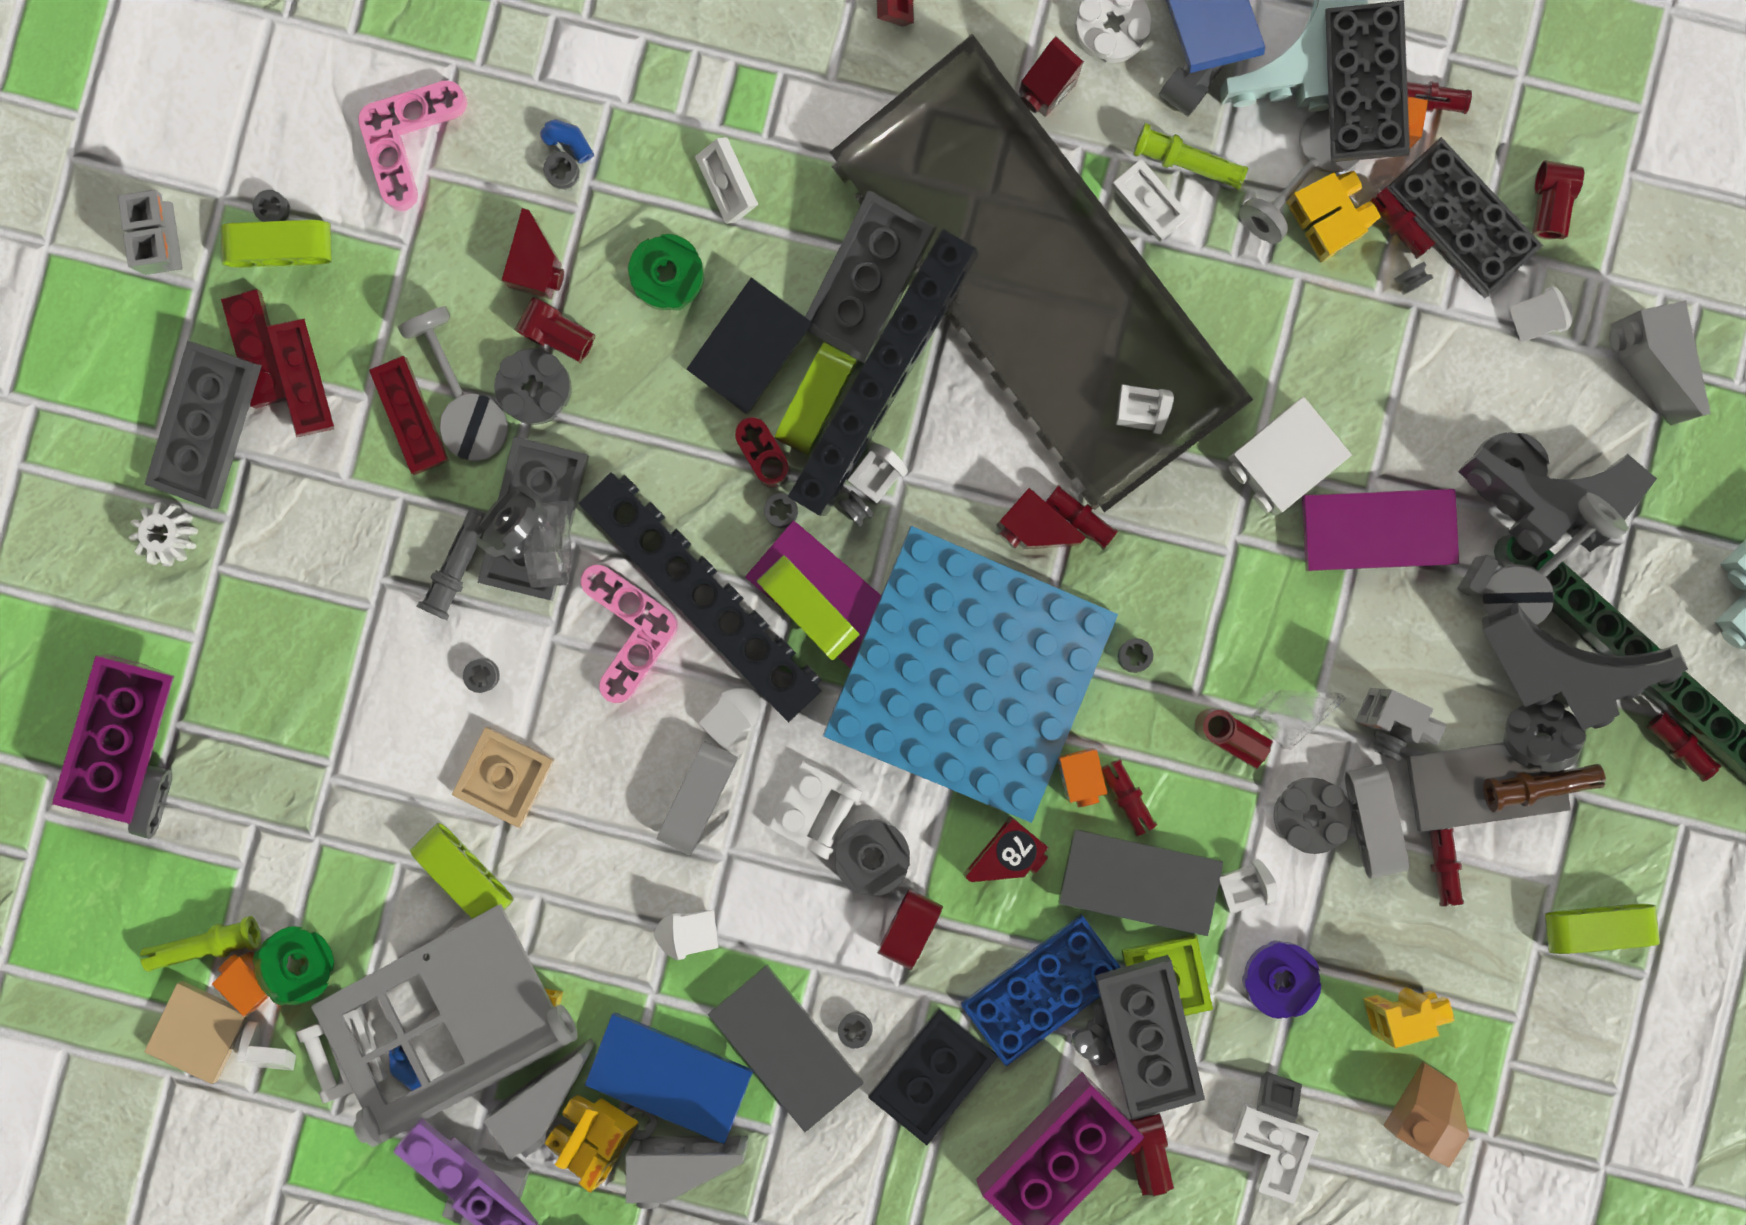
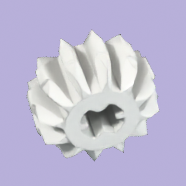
[128,502,199,567]

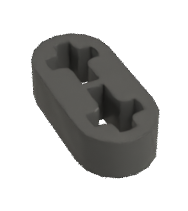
[128,765,172,839]

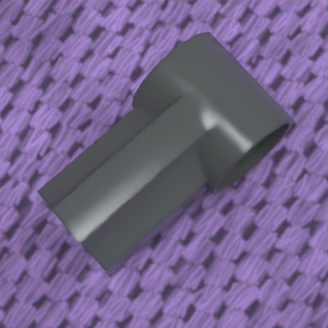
[1159,62,1226,117]

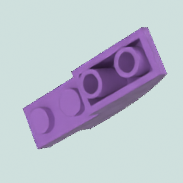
[393,1118,538,1225]

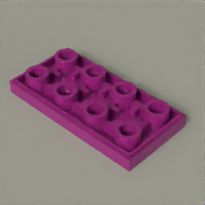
[1302,489,1459,571]
[745,520,881,668]

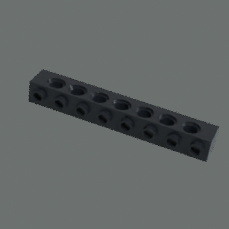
[788,229,979,516]
[578,472,822,723]

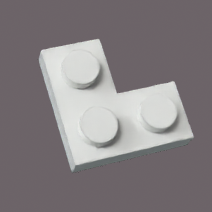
[1232,1103,1319,1204]

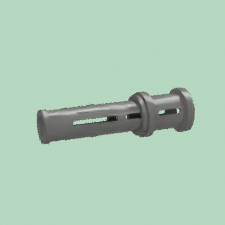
[416,507,486,621]

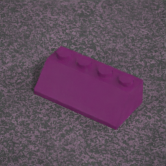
[52,654,174,824]
[976,1072,1145,1225]

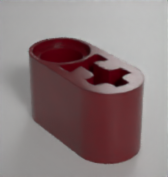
[735,417,790,488]
[877,889,943,970]

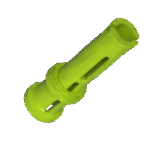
[1132,123,1248,190]
[140,916,261,972]

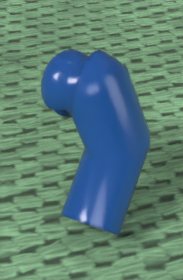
[540,119,595,164]
[389,1045,422,1091]

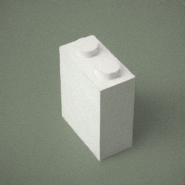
[1227,397,1352,516]

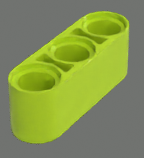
[221,220,332,268]
[774,342,858,456]
[757,555,860,661]
[410,823,514,919]
[1545,904,1660,954]

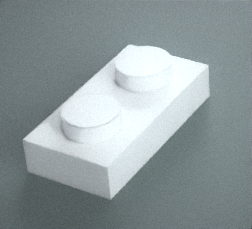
[695,137,758,224]
[1111,159,1190,242]

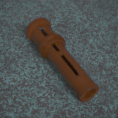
[1483,764,1606,812]

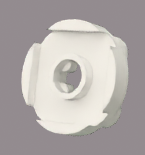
[1075,0,1151,63]

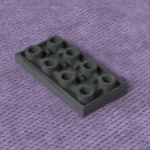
[1325,0,1410,162]
[1387,137,1543,298]
[1406,736,1571,832]
[1058,829,1223,936]
[708,964,864,1132]

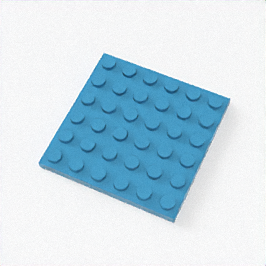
[822,526,1118,823]

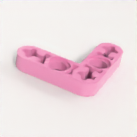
[358,80,467,211]
[581,565,678,703]

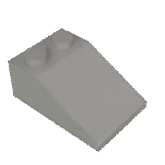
[1610,301,1711,425]
[483,1038,595,1160]
[626,1136,749,1209]

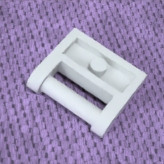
[768,761,863,860]
[296,1006,387,1103]

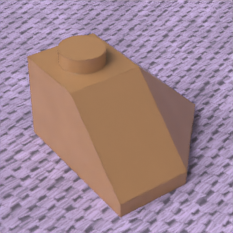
[1383,1061,1469,1168]

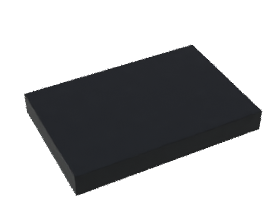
[686,277,813,414]
[868,1007,998,1146]

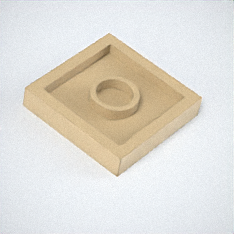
[452,727,555,828]
[144,981,250,1084]

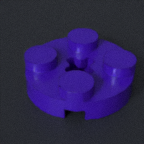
[1242,940,1321,1019]

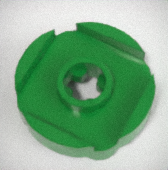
[628,234,704,311]
[253,926,334,1005]

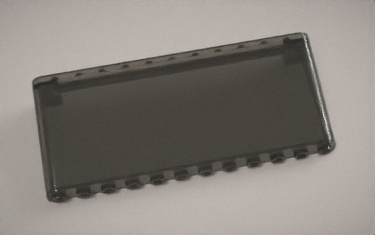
[829,34,1253,513]

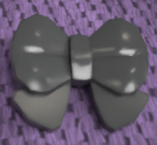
[1071,1002,1115,1066]

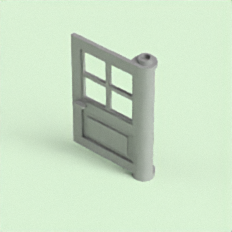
[311,904,578,1147]

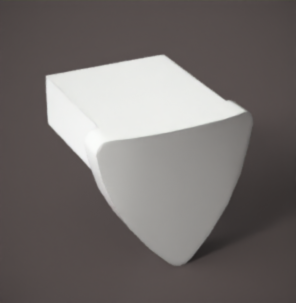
[1509,286,1573,342]
[1116,385,1174,434]
[847,443,908,504]
[699,688,760,750]
[1219,859,1278,914]
[654,910,718,960]
[237,1021,296,1070]

